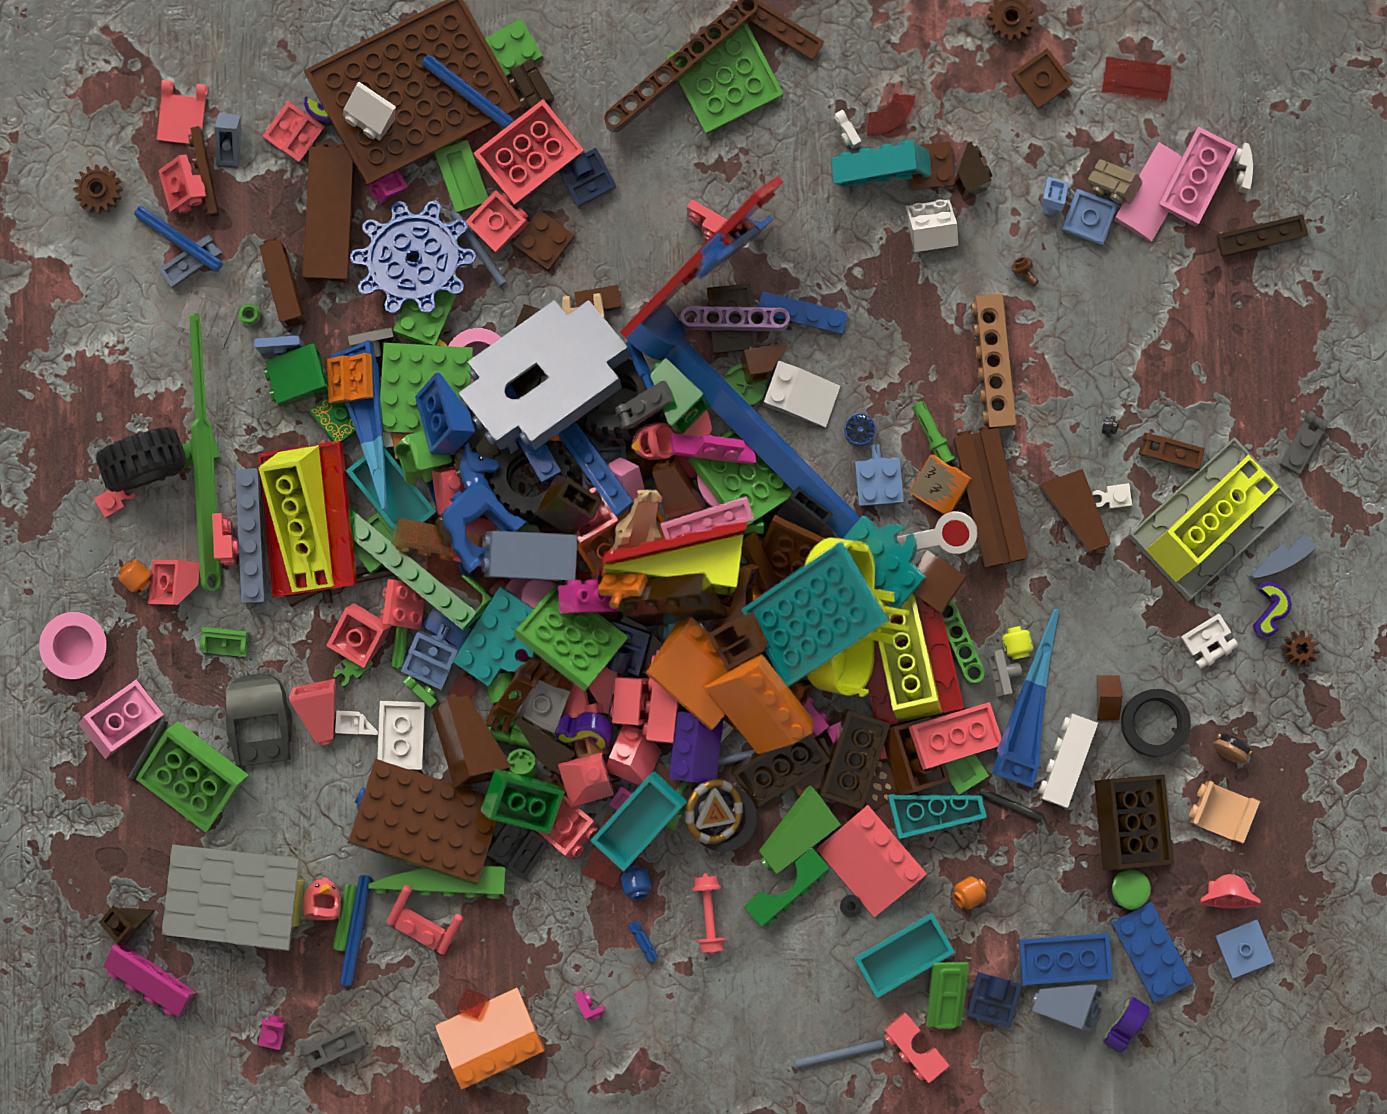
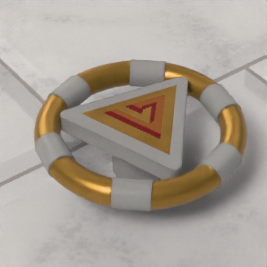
[685,779,743,844]

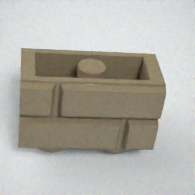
[1088,160,1142,204]

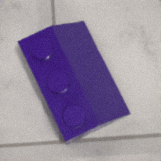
[669,712,724,783]

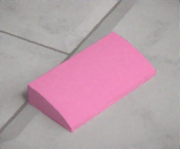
[1159,127,1238,227]
[1113,142,1182,242]

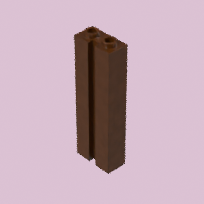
[303,143,355,283]
[953,426,1028,569]

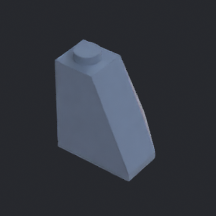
[1032,984,1103,1033]

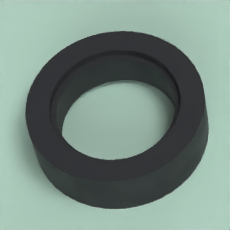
[1121,689,1191,757]
[694,786,757,852]

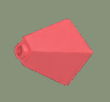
[289,678,337,745]

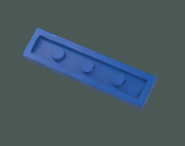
[757,292,848,335]

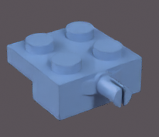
[854,444,904,507]
[401,624,460,690]

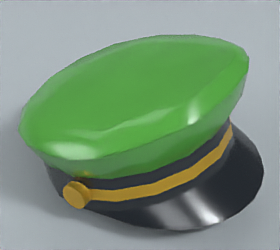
[1107,869,1151,909]

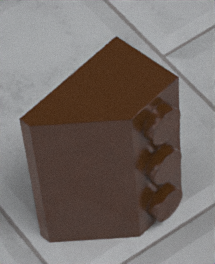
[884,716,950,795]

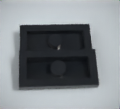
[487,823,549,879]

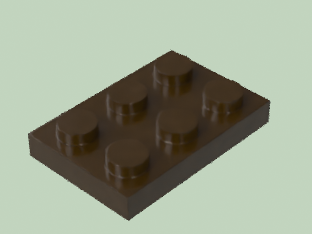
[707,283,757,354]

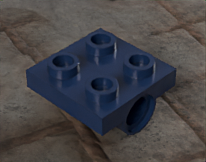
[558,148,617,208]
[606,619,652,676]
[966,972,1022,1028]

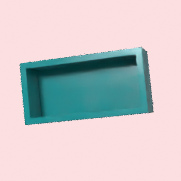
[346,446,438,542]
[590,771,687,872]
[853,912,955,998]

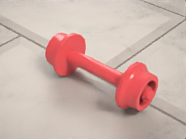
[692,873,726,956]

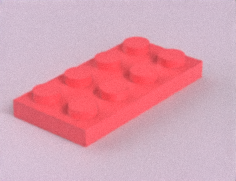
[909,702,1002,770]

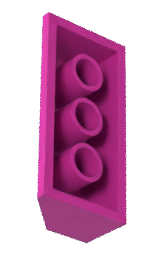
[103,944,197,1017]

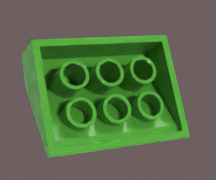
[136,721,248,833]

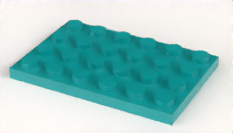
[741,542,888,687]

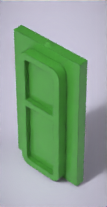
[435,140,488,213]
[945,754,989,795]
[926,962,969,1029]

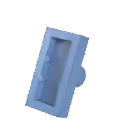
[1041,177,1069,215]

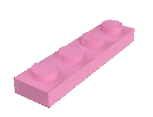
[661,496,754,539]

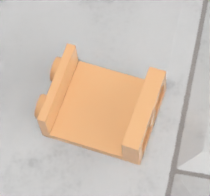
[1189,781,1260,843]

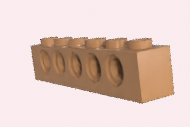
[971,293,1016,429]

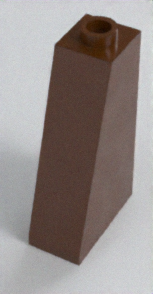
[1038,469,1110,555]

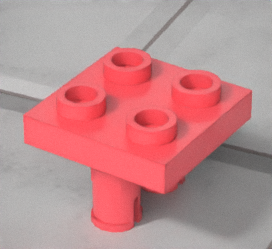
[380,579,425,630]

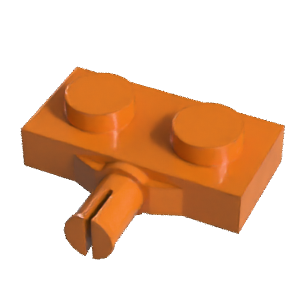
[598,573,648,608]

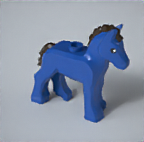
[436,442,526,573]

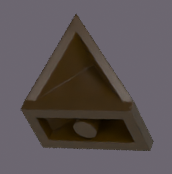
[99,905,154,946]

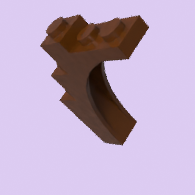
[716,564,812,705]

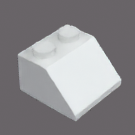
[343,82,396,141]

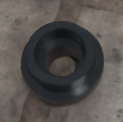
[1102,416,1119,438]
[840,895,862,917]

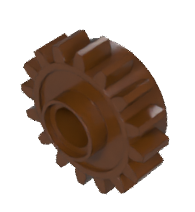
[986,0,1035,43]
[73,165,123,214]

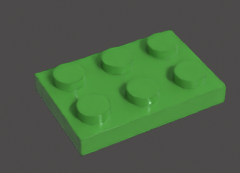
[393,291,457,345]

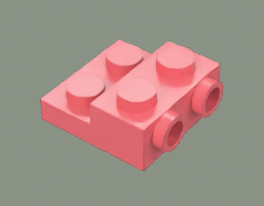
[158,155,206,214]
[465,190,530,253]
[687,199,727,241]
[212,513,239,566]
[537,795,600,859]

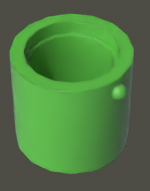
[486,672,518,704]
[507,749,538,779]

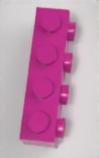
[558,580,621,613]

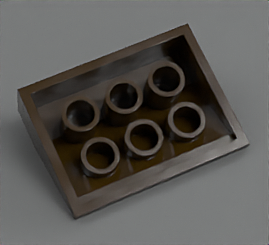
[619,572,728,626]
[1094,774,1173,870]

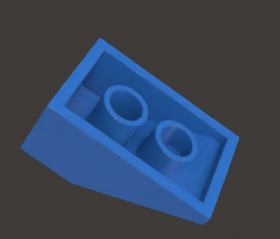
[415,372,475,455]

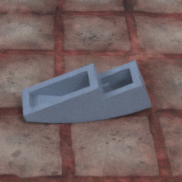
[1248,534,1317,580]

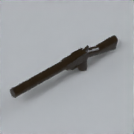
[285,568,395,607]

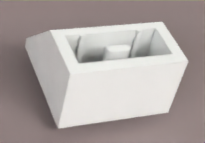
[906,200,958,252]

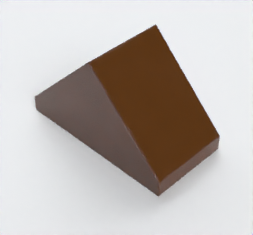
[1097,675,1123,720]

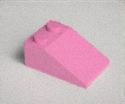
[78,680,164,759]

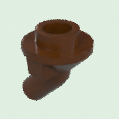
[1011,257,1039,287]

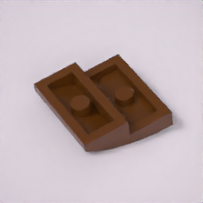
[912,550,966,614]

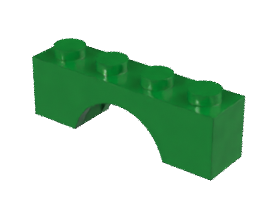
[744,847,829,927]

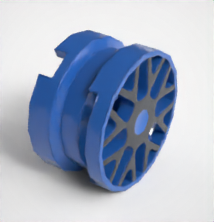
[844,414,876,447]

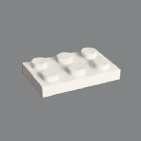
[377,701,425,770]

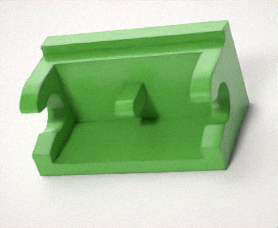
[200,627,250,657]

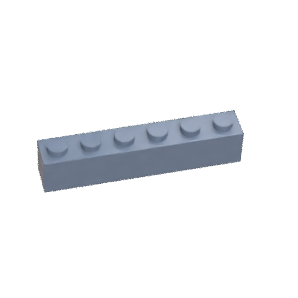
[235,468,268,605]

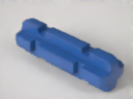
[628,920,658,963]

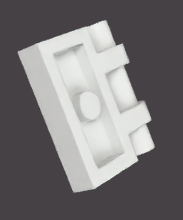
[1180,613,1238,669]

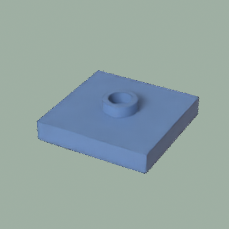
[1061,189,1118,246]
[254,336,305,355]
[1215,920,1274,978]

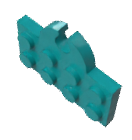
[843,516,927,609]
[453,586,536,687]

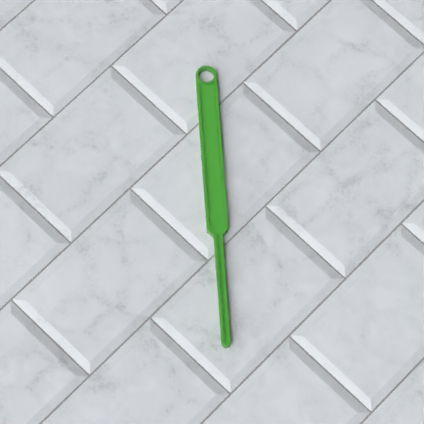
[189,313,221,592]

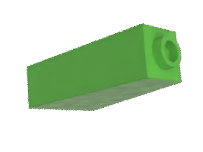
[759,785,841,874]

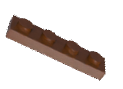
[742,0,824,61]
[188,126,220,217]

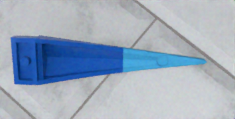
[331,340,387,511]
[992,609,1059,788]

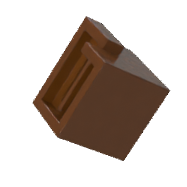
[708,613,769,671]

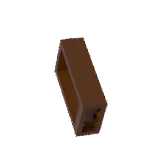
[259,238,306,329]

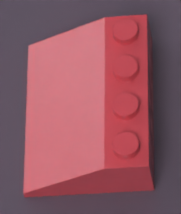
[474,99,584,205]
[816,805,927,918]

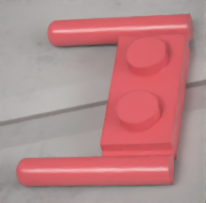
[386,885,463,955]

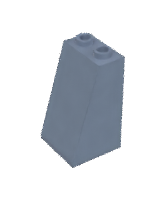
[481,531,577,582]

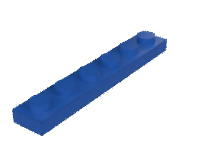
[505,384,562,485]
[558,420,634,518]

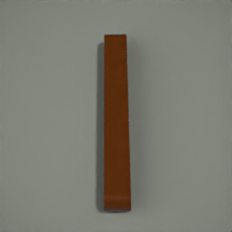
[604,0,758,133]

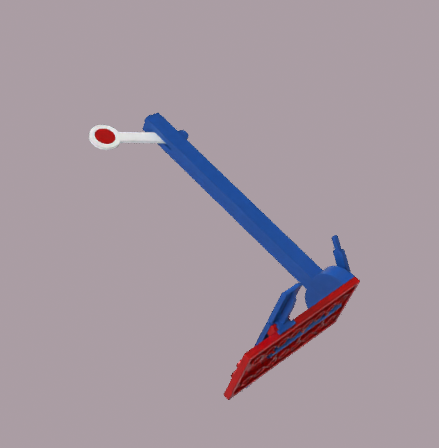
[620,176,978,554]

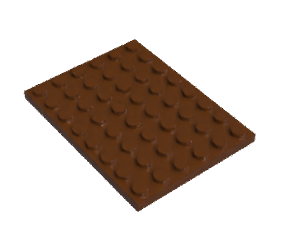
[304,0,523,186]

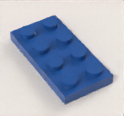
[1111,902,1194,1003]
[1018,933,1113,985]

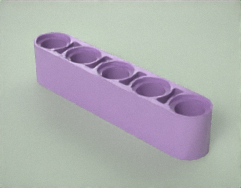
[681,306,790,331]

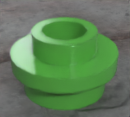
[238,303,261,326]

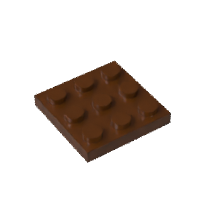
[762,515,825,581]

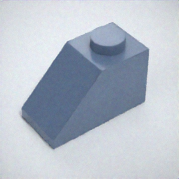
[214,113,242,166]

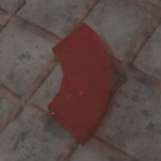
[867,93,915,136]

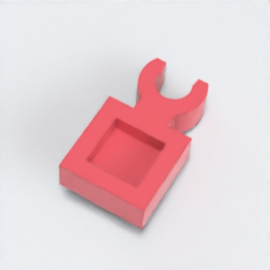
[94,490,137,518]

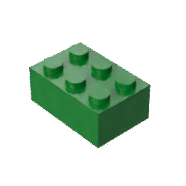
[481,769,565,834]

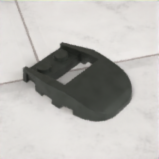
[226,674,291,767]

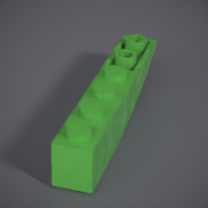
[369,866,507,899]

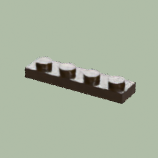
[1216,214,1308,257]

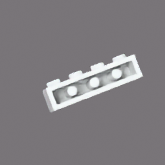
[1038,714,1098,808]

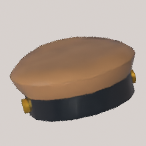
[1213,733,1252,764]

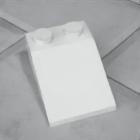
[763,361,840,428]

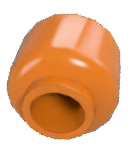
[118,560,151,593]
[952,876,987,910]

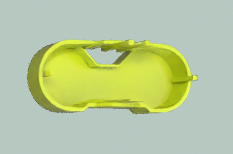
[805,538,909,697]

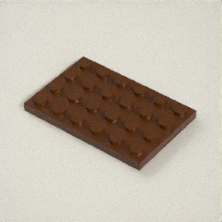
[348,759,497,885]

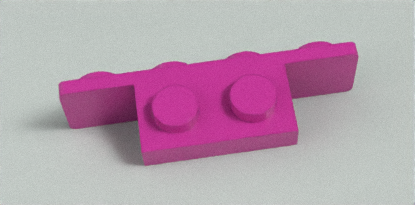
[670,433,756,465]

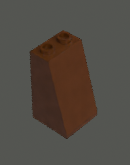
[653,455,710,521]
[432,694,510,788]

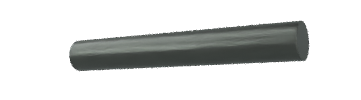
[127,718,168,780]
[978,788,1044,822]

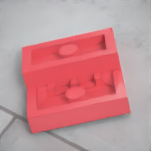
[261,101,324,162]

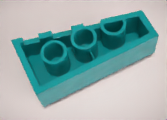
[831,140,931,187]
[887,795,987,840]

